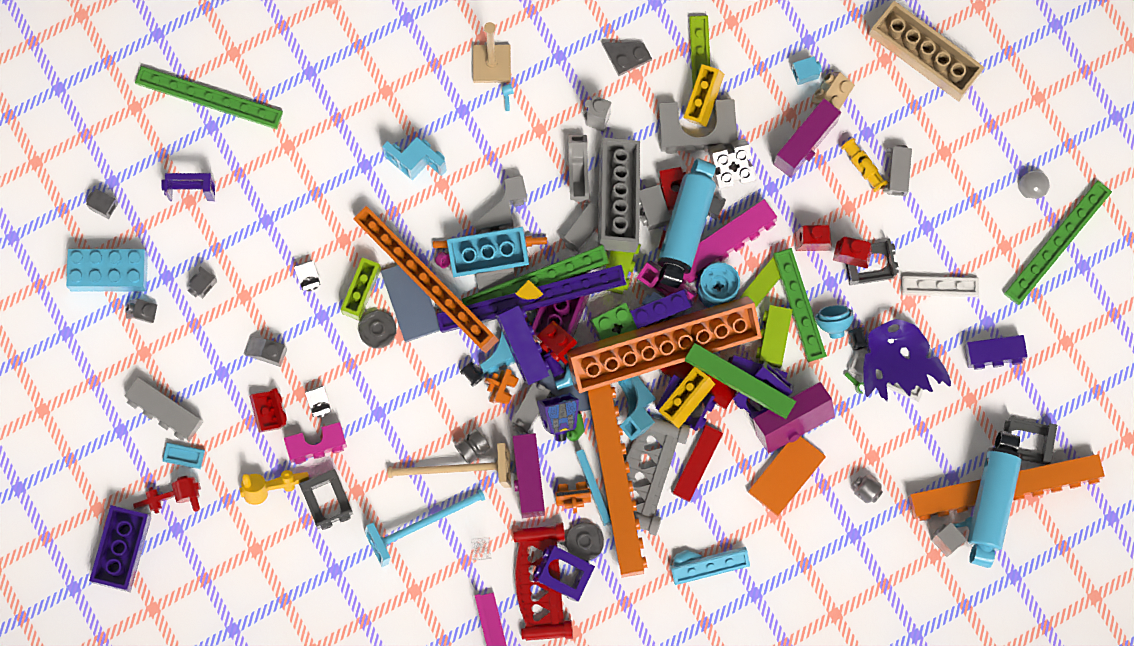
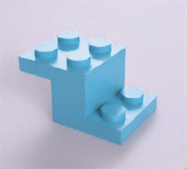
[382,137,447,181]

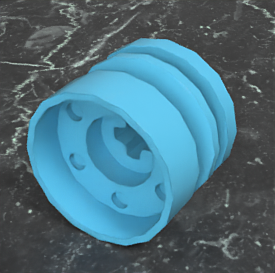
[697,262,740,308]

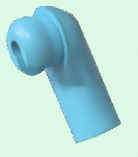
[554,365,573,390]
[673,550,702,565]

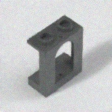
[846,238,899,286]
[1003,415,1058,465]
[299,469,354,530]

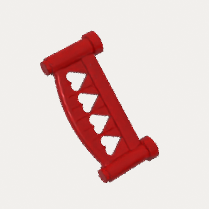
[513,522,573,641]

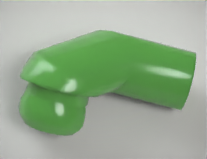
[566,414,585,442]

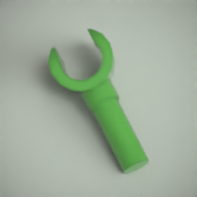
[844,372,864,394]

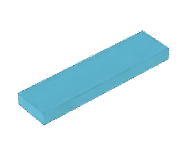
[576,449,611,526]
[670,546,750,585]

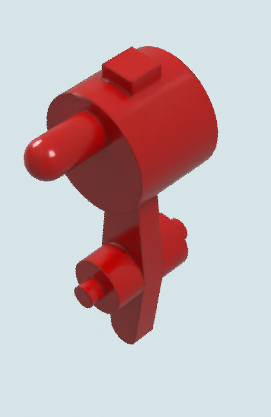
[133,475,201,514]

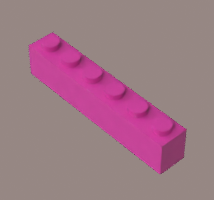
[682,199,778,284]

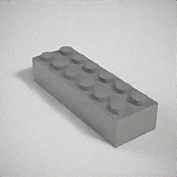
[597,137,640,253]

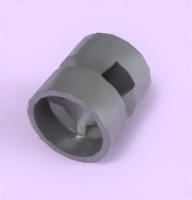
[454,428,491,464]

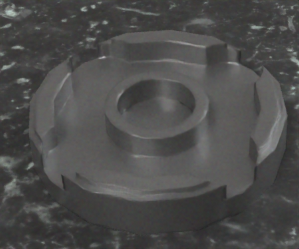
[359,311,397,349]
[566,522,604,561]

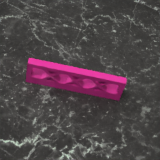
[474,592,507,646]

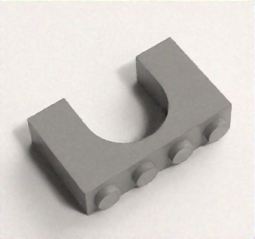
[658,99,738,154]

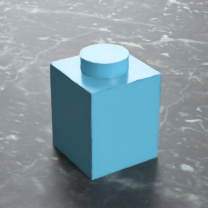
[791,56,822,85]

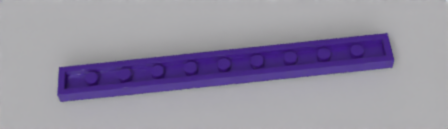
[437,265,627,333]

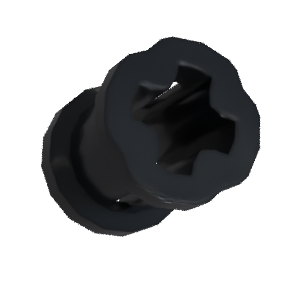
[848,327,869,351]
[460,362,485,387]

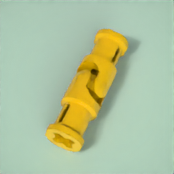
[841,138,888,192]

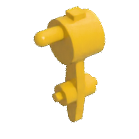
[239,470,309,505]

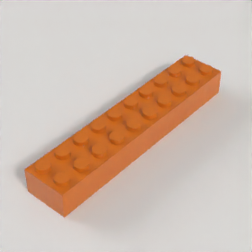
[566,296,762,393]

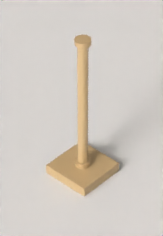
[473,22,511,83]
[388,443,512,488]

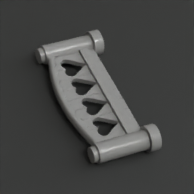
[609,416,691,536]

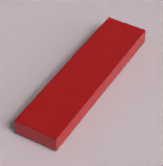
[672,425,723,503]

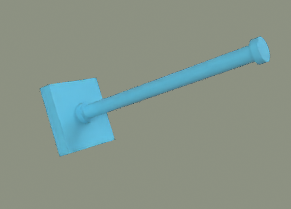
[365,489,486,567]

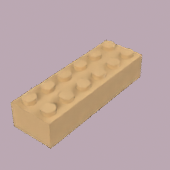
[869,1,985,102]

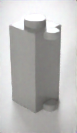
[584,96,612,132]
[883,145,912,197]
[559,201,598,253]
[511,383,550,434]

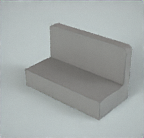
[476,268,515,292]

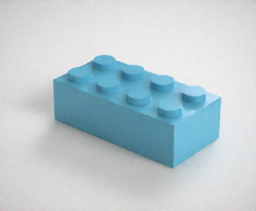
[447,226,530,278]
[66,249,148,292]

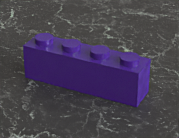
[494,304,550,385]

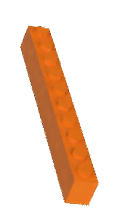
[353,206,499,354]
[588,384,648,578]
[908,454,1105,521]

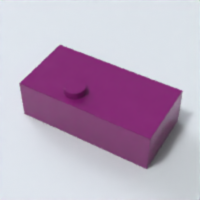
[774,98,842,178]
[532,273,590,342]
[753,382,835,454]
[513,433,545,519]

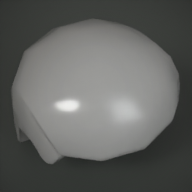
[1018,171,1050,199]

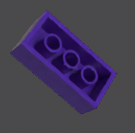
[89,505,152,593]

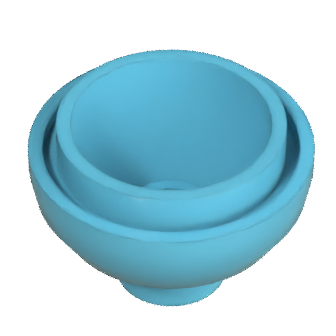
[815,305,854,339]

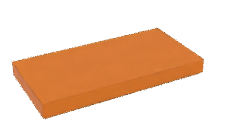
[747,436,826,517]

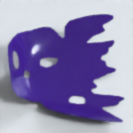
[863,319,951,401]

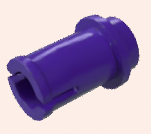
[543,352,565,377]

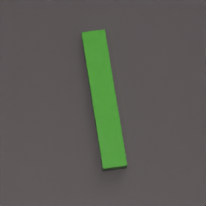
[773,248,827,363]
[684,343,796,419]

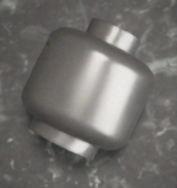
[853,475,883,504]

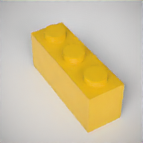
[683,64,725,127]
[658,367,715,429]

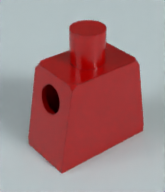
[795,225,832,251]
[833,236,872,269]

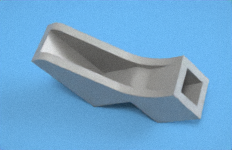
[568,135,589,202]
[475,175,527,234]

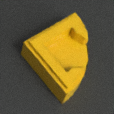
[515,280,543,300]

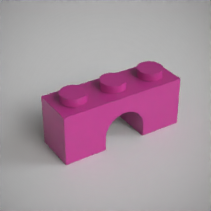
[636,261,698,311]
[284,422,347,464]

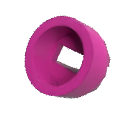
[434,252,451,269]

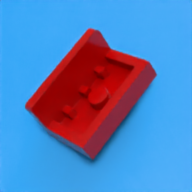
[536,321,577,365]
[249,388,287,433]

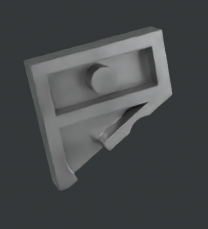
[602,42,652,77]

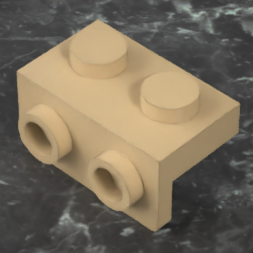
[811,72,855,110]

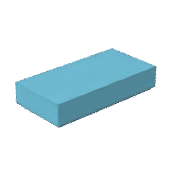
[162,442,205,470]

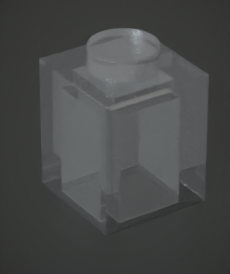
[470,537,492,561]

